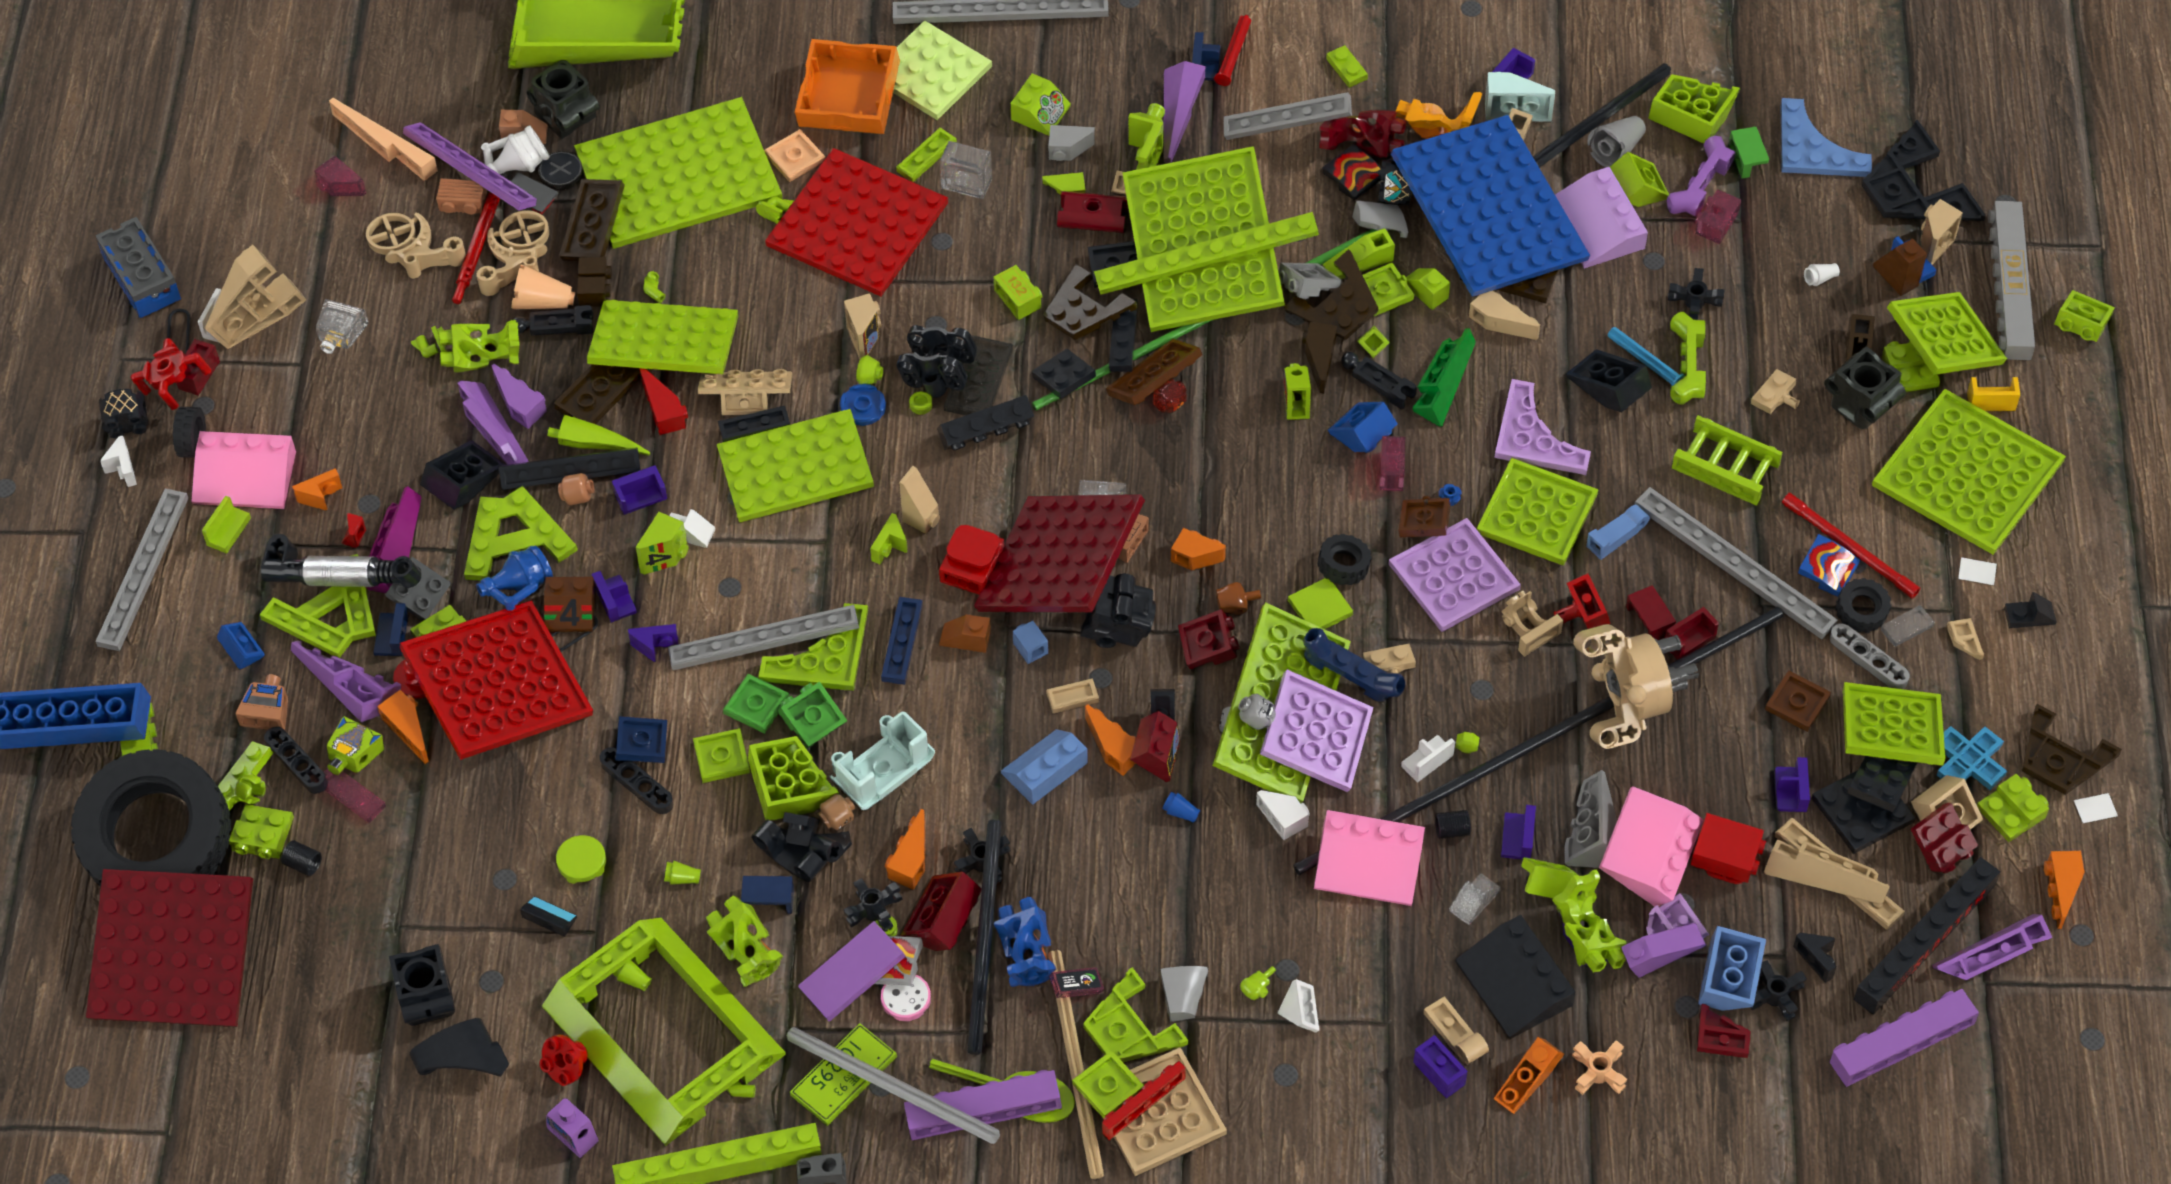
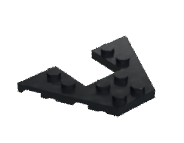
[1862,120,1986,221]

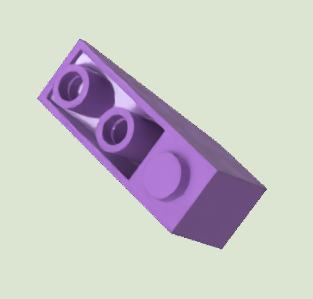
[491,364,547,429]

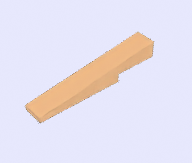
[329,98,438,181]

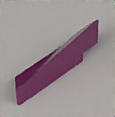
[366,486,421,593]

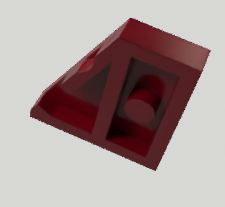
[1697,1004,1751,1058]

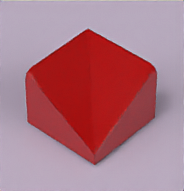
[342,513,366,548]

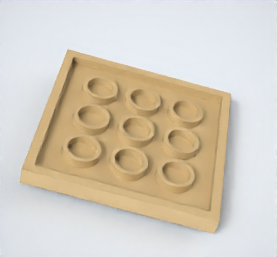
[1103,1048,1227,1176]

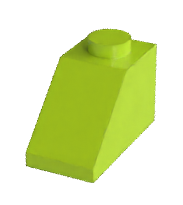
[1402,268,1450,310]

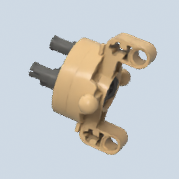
[1574,624,1699,749]

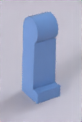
[1586,505,1650,560]

